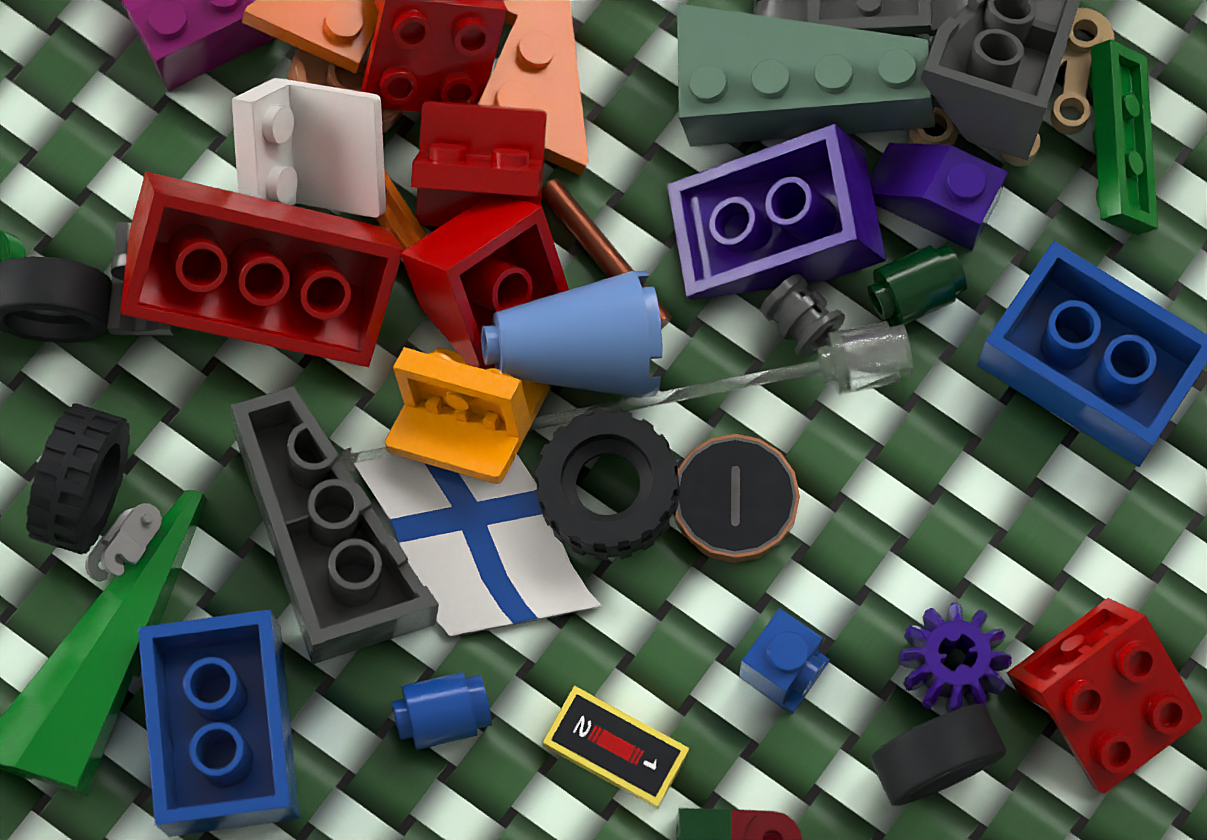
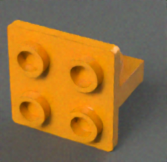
[385,347,550,484]

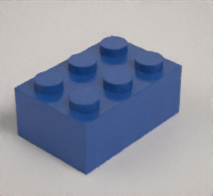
[977,241,1207,467]
[138,610,300,837]

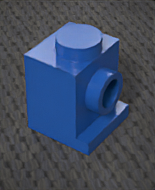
[739,608,830,714]

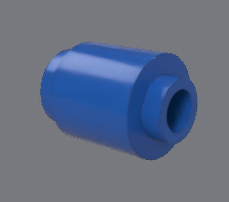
[392,672,492,750]

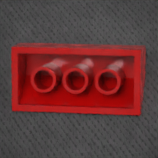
[120,171,404,367]

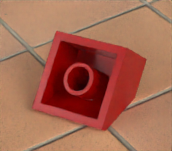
[401,193,569,370]

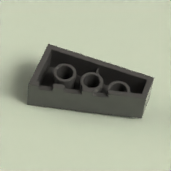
[231,386,439,665]

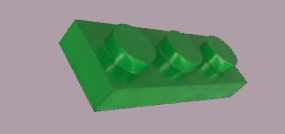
[1089,39,1158,235]

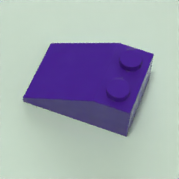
[667,124,886,300]

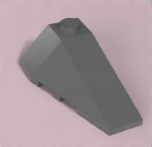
[921,0,1080,161]

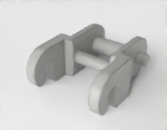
[85,503,162,582]

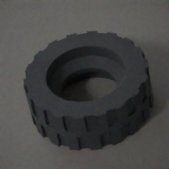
[26,403,130,555]
[535,409,680,560]

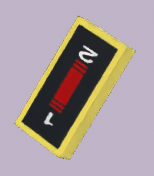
[542,686,690,809]

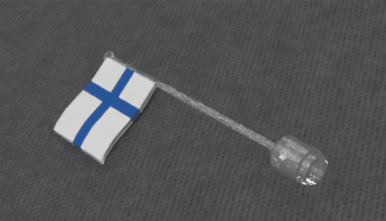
[341,321,913,637]

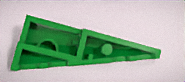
[0,490,207,796]

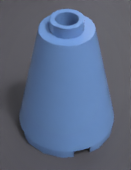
[481,271,662,399]

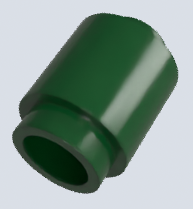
[868,245,967,327]

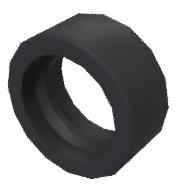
[0,256,111,343]
[870,704,1007,806]

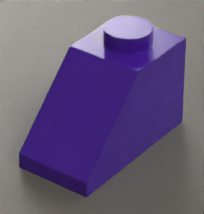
[870,143,1008,251]

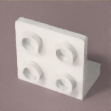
[232,78,386,218]

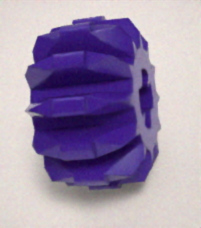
[898,603,1012,713]

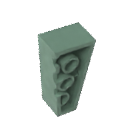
[677,3,936,146]

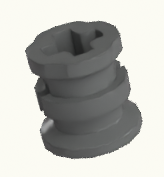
[760,274,845,359]

